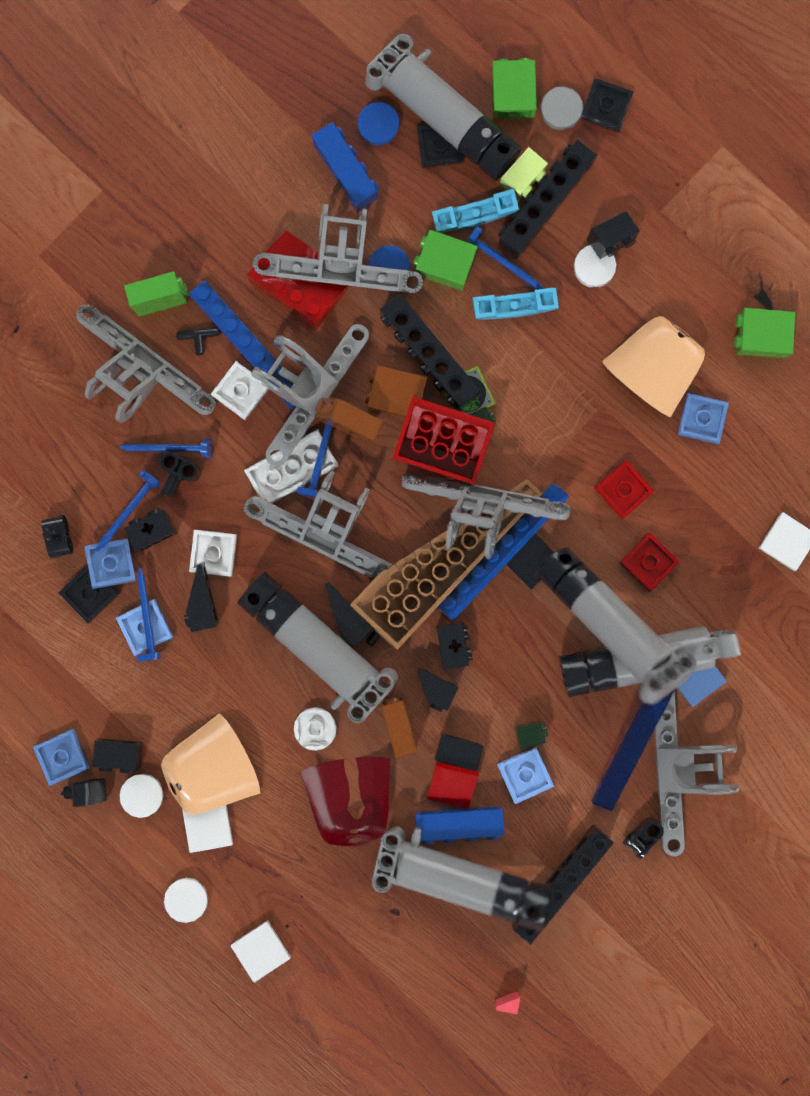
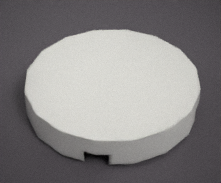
[574,245,616,287]
[294,707,337,751]
[120,774,164,818]
[164,877,208,923]

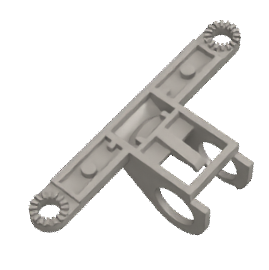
[253,204,423,293]
[76,304,216,423]
[252,324,369,467]
[243,471,393,579]
[402,472,570,559]
[652,690,740,856]

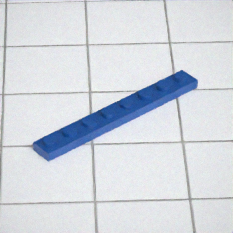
[189,280,296,411]
[438,483,570,621]

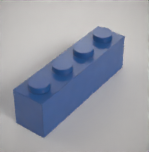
[311,122,379,212]
[416,806,504,845]

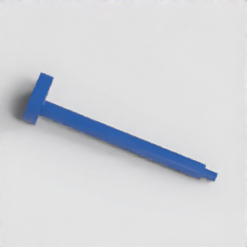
[466,226,544,289]
[297,423,333,498]
[120,439,213,458]
[95,470,160,552]
[137,568,161,662]

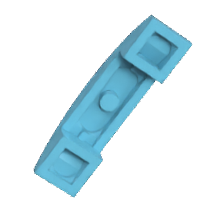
[432,189,519,233]
[472,287,559,320]

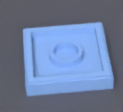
[116,599,174,656]
[497,746,554,804]

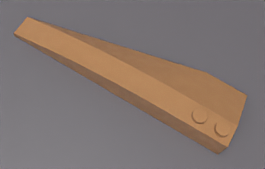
[350,479,543,650]

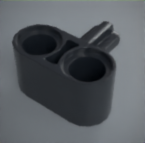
[159,452,201,497]
[41,515,73,559]
[61,778,107,807]

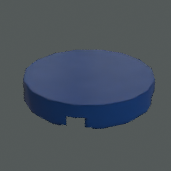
[358,102,399,145]
[368,245,410,270]

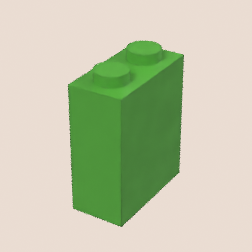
[491,58,537,119]
[413,230,478,291]
[124,271,189,317]
[734,308,796,358]

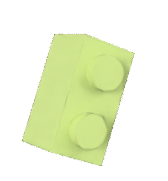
[499,147,548,201]

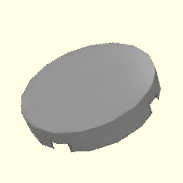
[541,87,583,130]

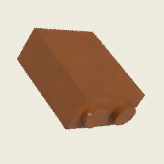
[365,365,427,419]
[314,398,382,441]
[382,695,417,758]

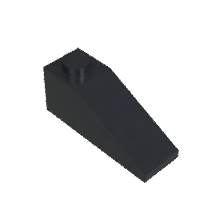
[184,562,219,632]
[325,582,373,646]

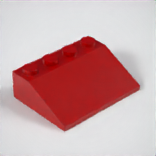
[247,230,350,330]
[393,396,495,485]

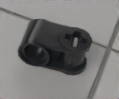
[622,817,664,859]

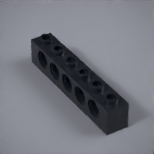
[498,140,597,259]
[380,294,480,411]
[512,824,614,945]

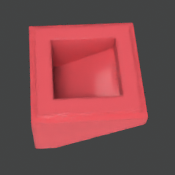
[494,991,520,1014]

